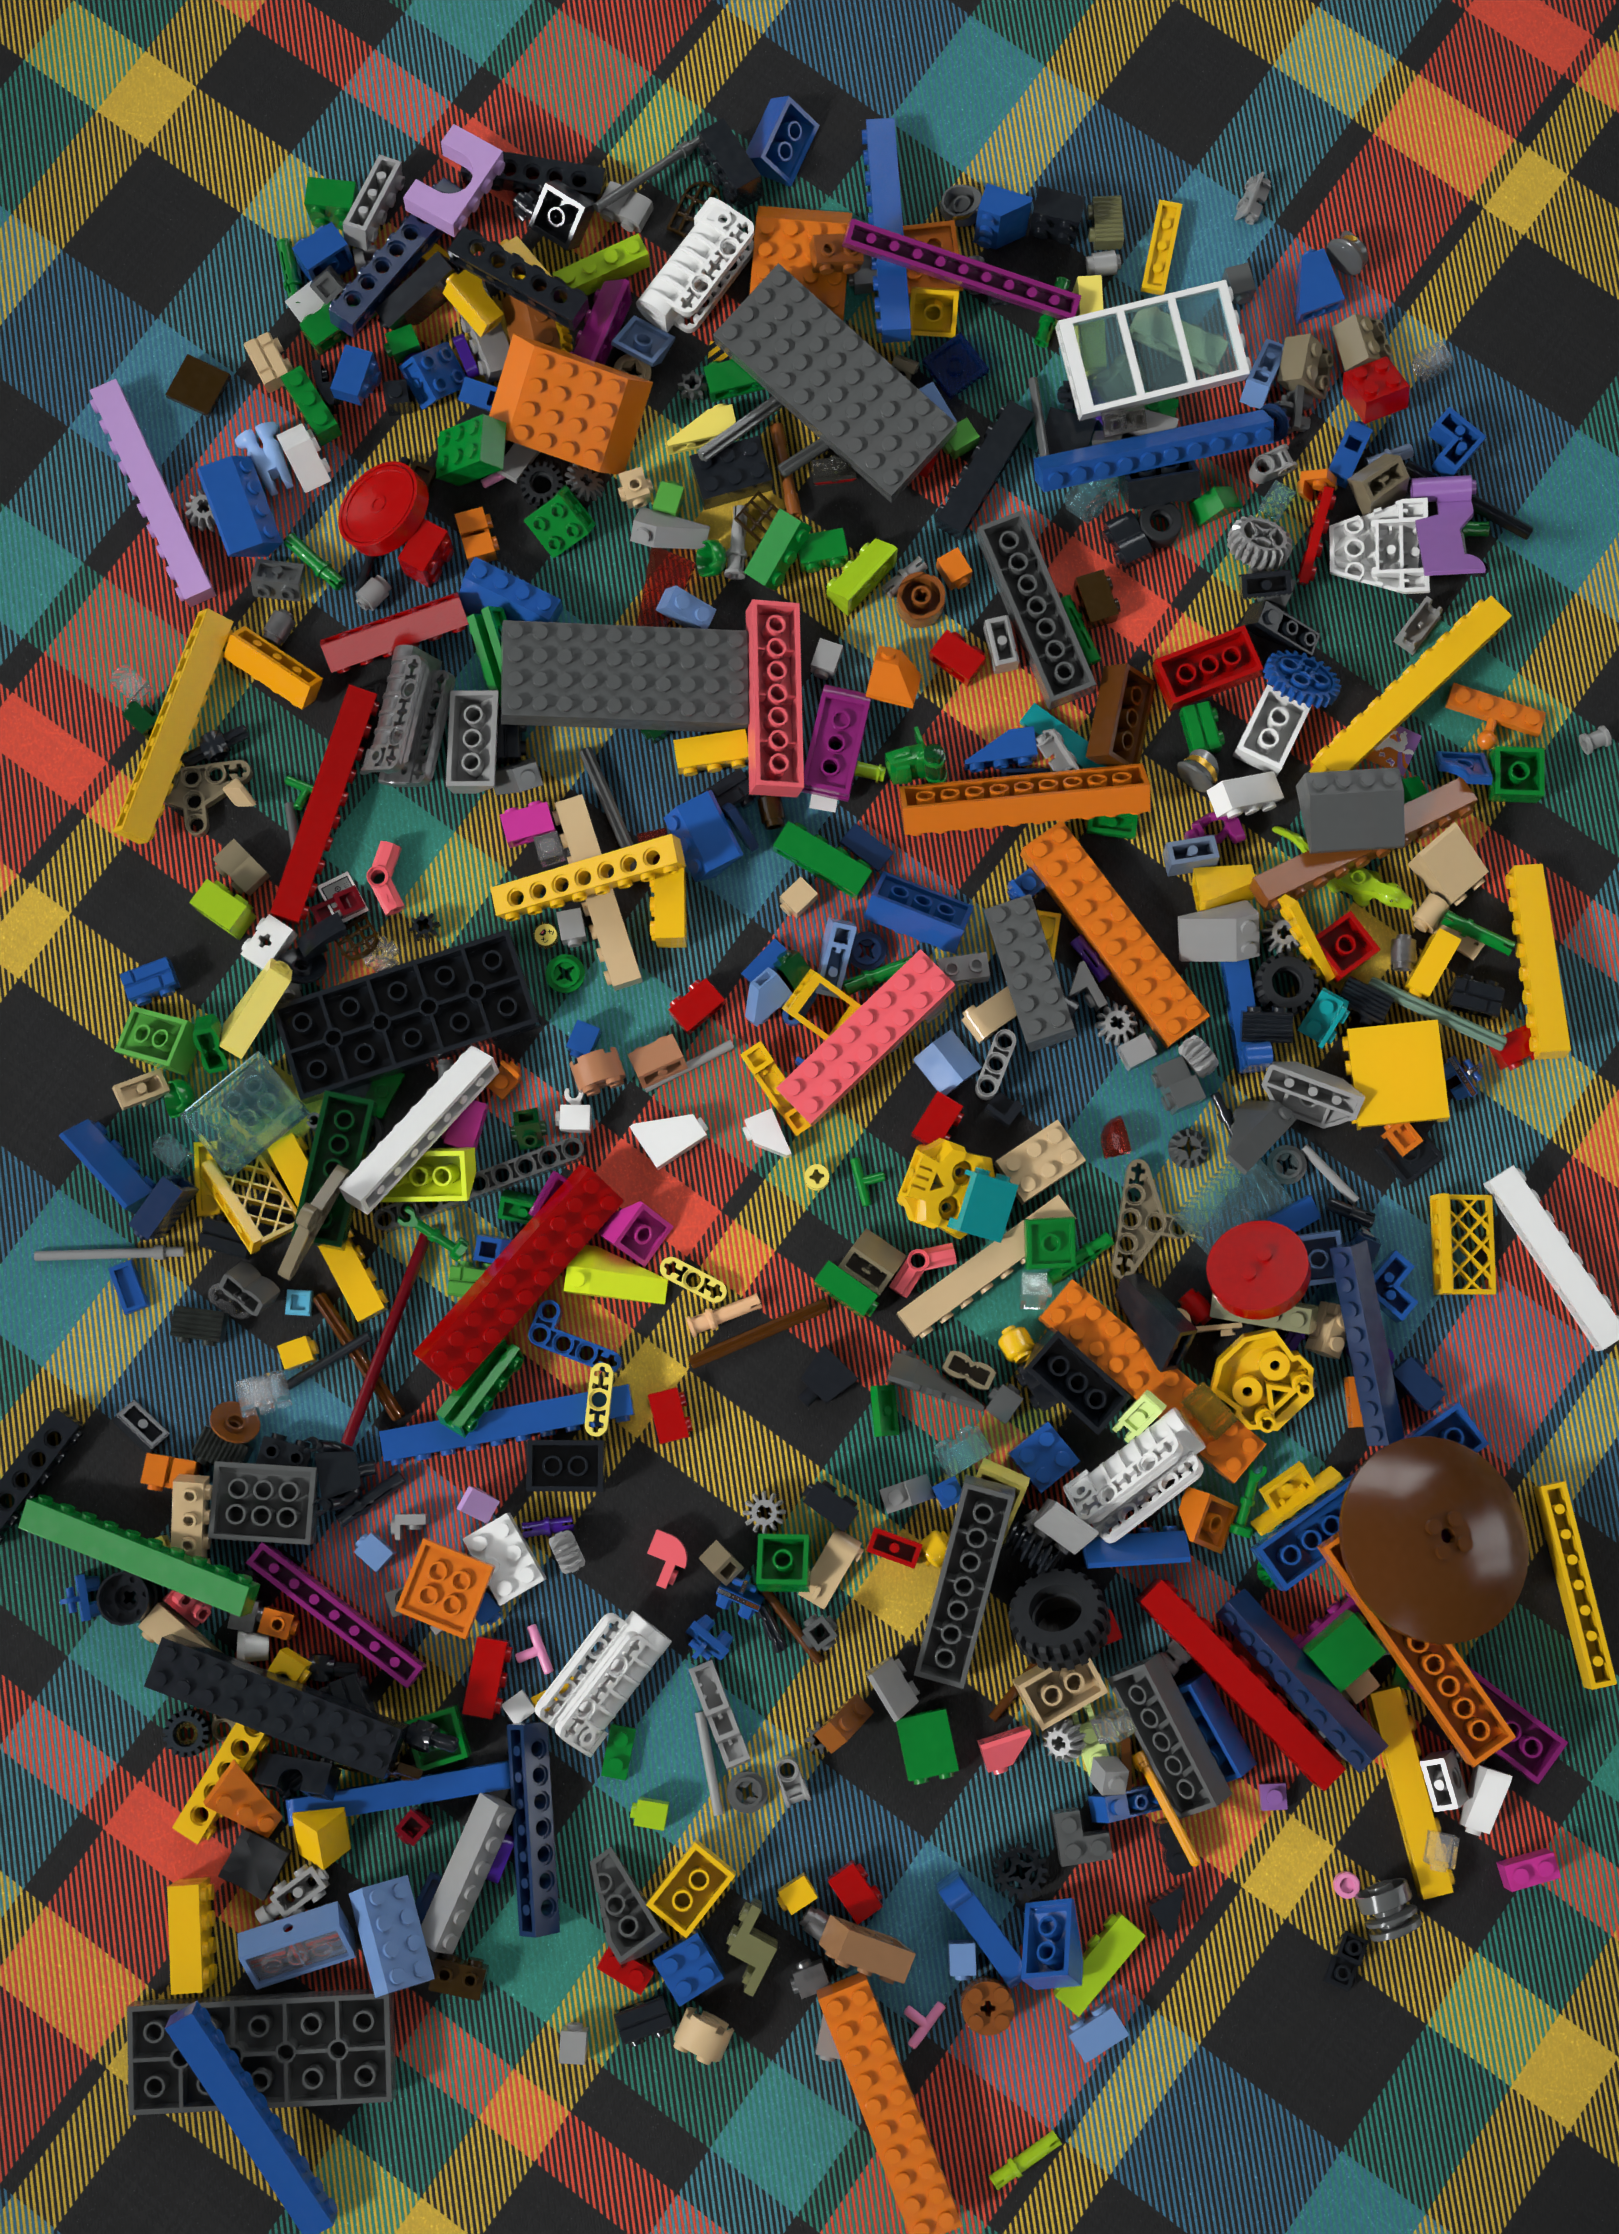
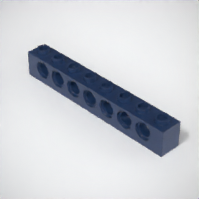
[329,177,463,338]
[507,1721,560,1938]

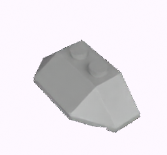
[1261,1061,1365,1129]

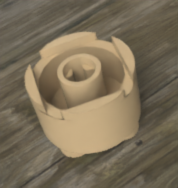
[673,2007,734,2065]

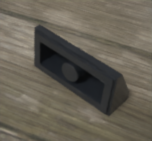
[113,1400,170,1454]

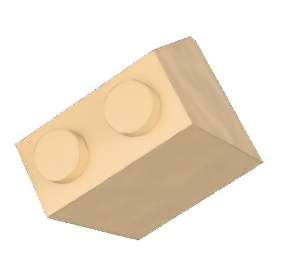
[1407,822,1489,906]

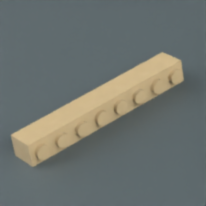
[552,794,643,991]
[897,1195,1076,1339]

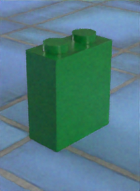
[814,1260,879,1319]
[1301,1609,1386,1693]
[896,1707,959,1785]

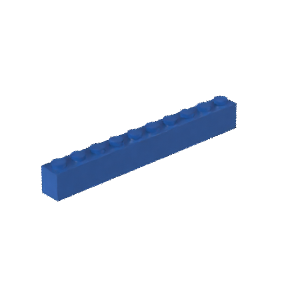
[862,118,911,343]
[1034,409,1274,492]
[379,1384,635,1466]
[165,2001,337,2234]

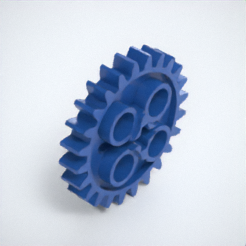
[1263,650,1341,709]

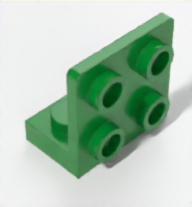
[524,485,596,558]

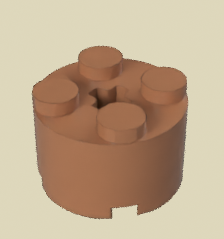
[569,1047,626,1097]

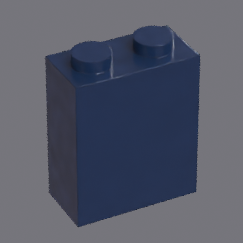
[128,1175,199,1240]

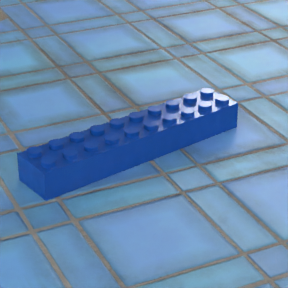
[1250,1402,1489,1591]

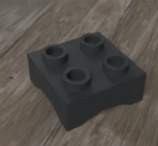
[218,1827,292,1901]

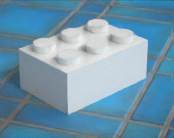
[1232,684,1312,777]
[463,1513,547,1606]

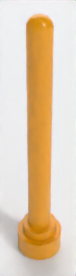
[1132,1750,1200,1867]

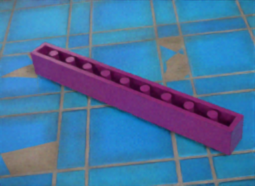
[842,218,1081,320]

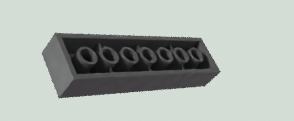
[976,510,1097,710]
[914,1475,1016,1689]

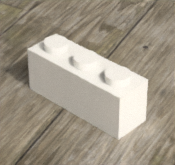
[1207,771,1284,819]

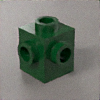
[511,1107,548,1150]

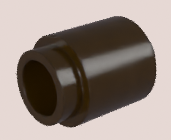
[757,795,786,830]

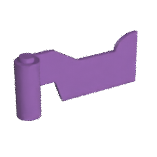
[1410,475,1486,576]

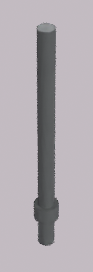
[593,135,700,212]

